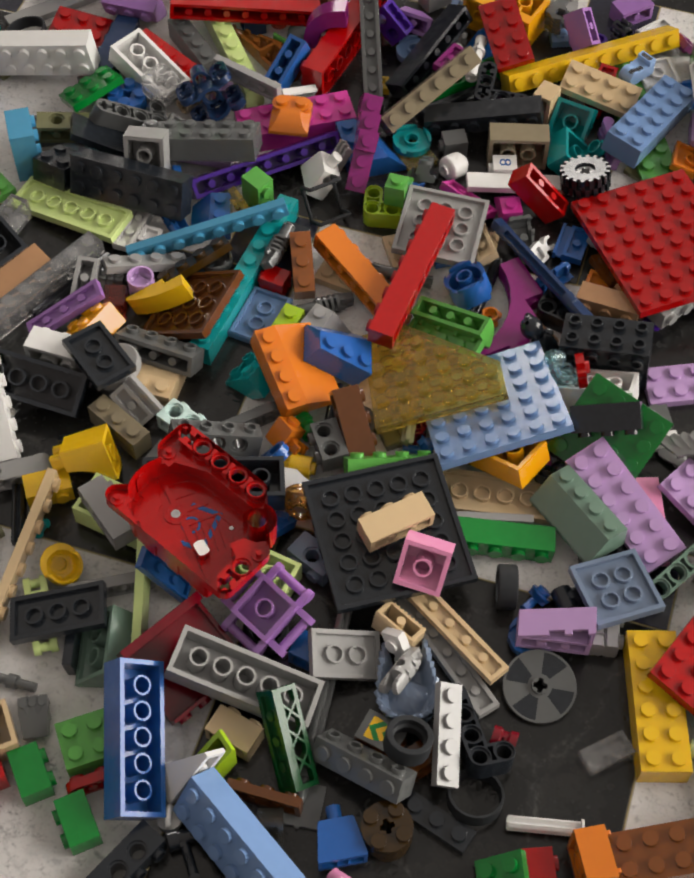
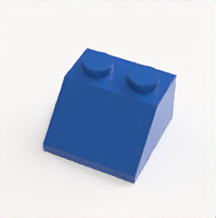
[191,192,233,240]

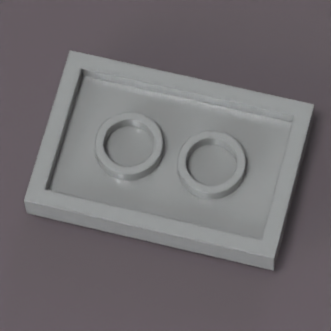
[308,628,381,682]

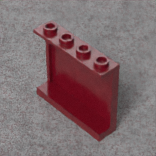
[116,591,234,726]

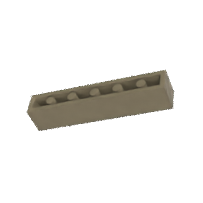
[380,45,482,135]

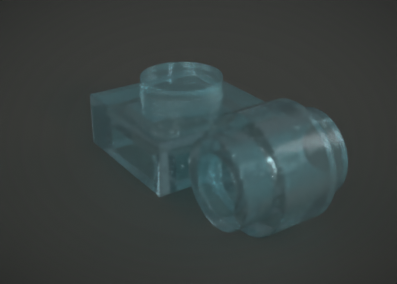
[544,349,578,386]

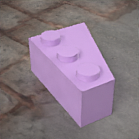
[515,607,597,655]

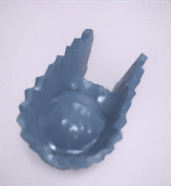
[373,639,439,723]

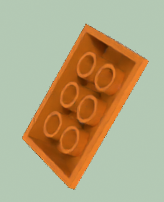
[250,322,339,417]

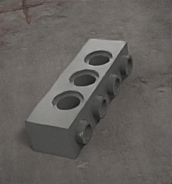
[167,418,263,456]

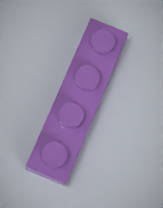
[26,279,106,333]

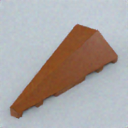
[232,24,302,82]

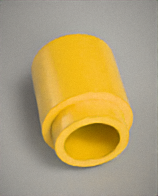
[284,453,317,479]

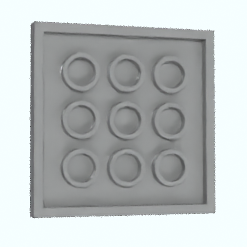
[391,184,490,266]

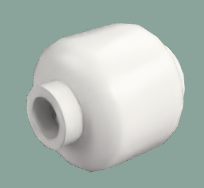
[439,152,469,180]

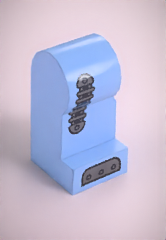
[618,50,656,85]

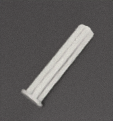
[506,815,585,836]

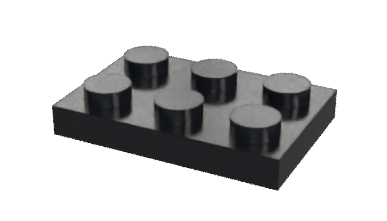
[62,320,136,391]

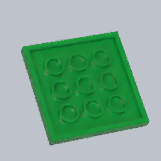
[547,373,674,479]

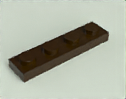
[154,235,233,282]

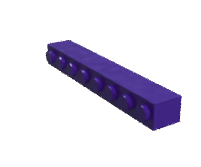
[192,131,340,200]

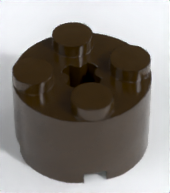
[360,800,414,862]

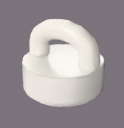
[156,804,182,832]

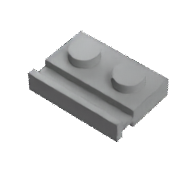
[109,374,164,426]

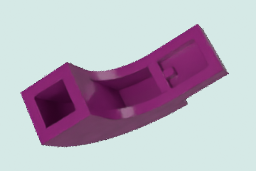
[304,0,349,49]

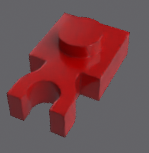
[574,352,591,389]

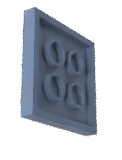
[568,548,666,631]

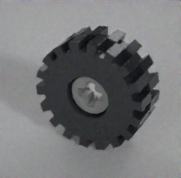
[560,155,611,199]

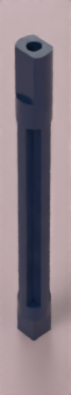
[491,218,594,316]

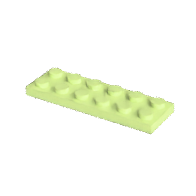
[9,176,134,244]

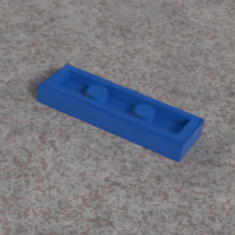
[135,546,191,603]

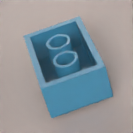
[4,107,42,182]

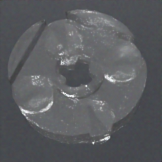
[141,63,181,102]

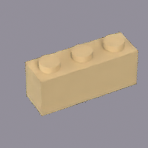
[357,491,435,553]

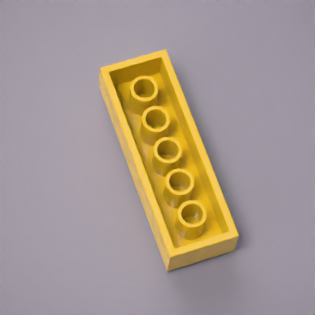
[623,630,693,783]

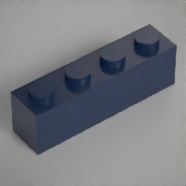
[98,14,140,74]

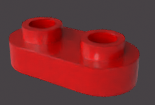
[65,766,104,795]

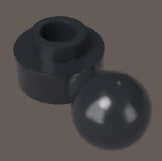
[534,461,566,485]

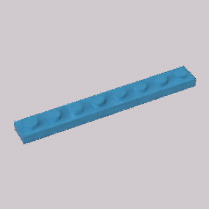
[125,197,289,255]

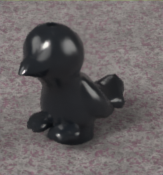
[520,312,559,367]

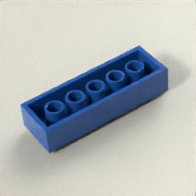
[104,657,166,821]

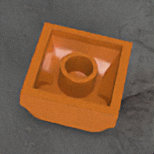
[268,95,313,137]

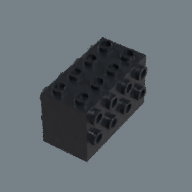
[559,313,654,390]

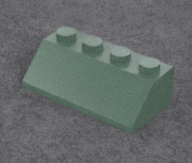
[530,464,628,562]

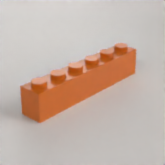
[313,223,412,327]

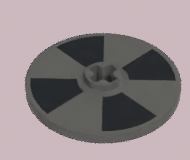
[502,649,577,724]

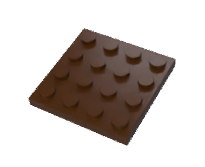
[143,270,245,339]

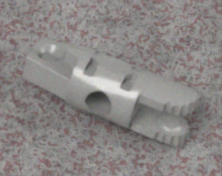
[378,647,423,695]

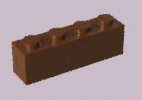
[329,384,377,456]

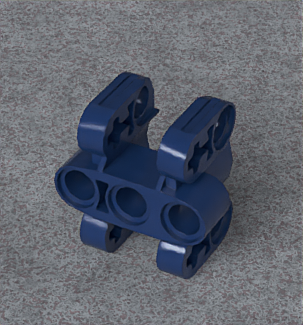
[176,61,246,121]

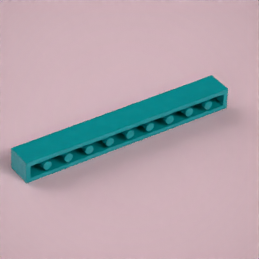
[190,194,299,366]

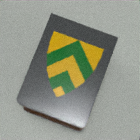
[354,709,408,757]

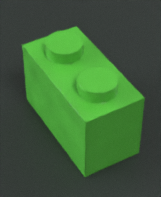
[241,166,274,208]

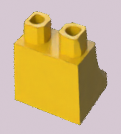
[49,423,122,480]

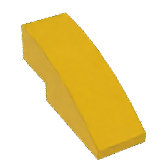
[126,274,194,315]

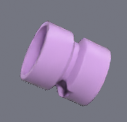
[127,266,155,295]

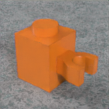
[265,416,309,455]

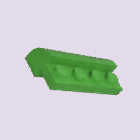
[403,295,494,362]

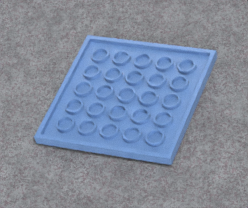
[420,340,575,471]

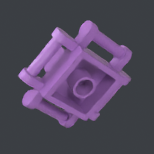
[220,562,316,658]

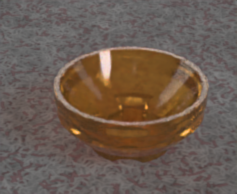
[284,484,311,521]

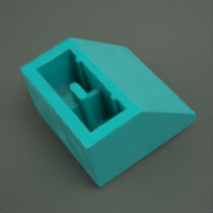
[225,352,270,400]

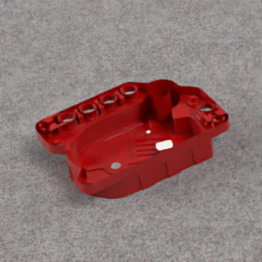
[105,423,277,599]

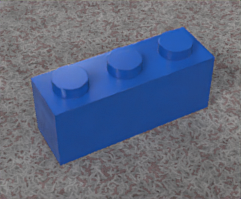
[265,33,311,89]

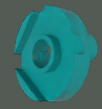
[392,124,431,159]

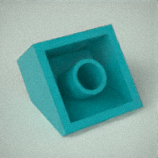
[549,97,599,142]
[547,126,590,175]

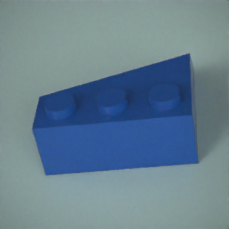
[335,118,407,177]
[303,325,372,385]

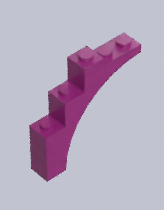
[345,93,384,194]
[466,257,543,362]

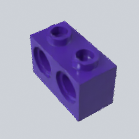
[379,0,414,46]

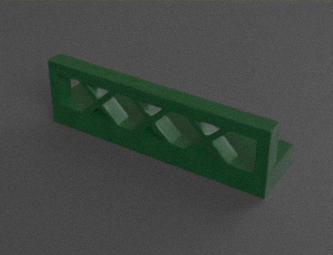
[256,683,319,793]

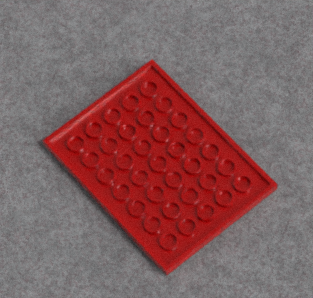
[571,169,694,318]

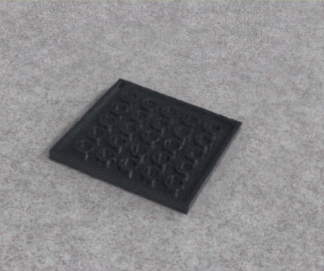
[301,453,478,615]

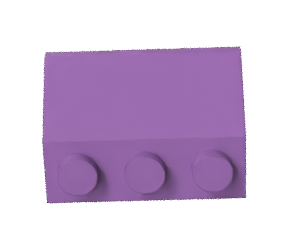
[101,0,167,22]

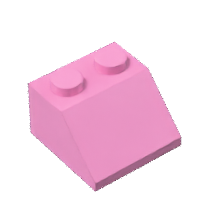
[393,529,456,597]

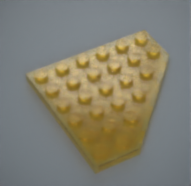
[362,325,509,434]

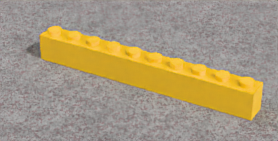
[499,25,680,93]

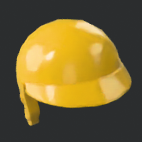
[40,543,83,586]

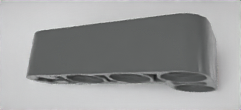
[89,98,167,132]

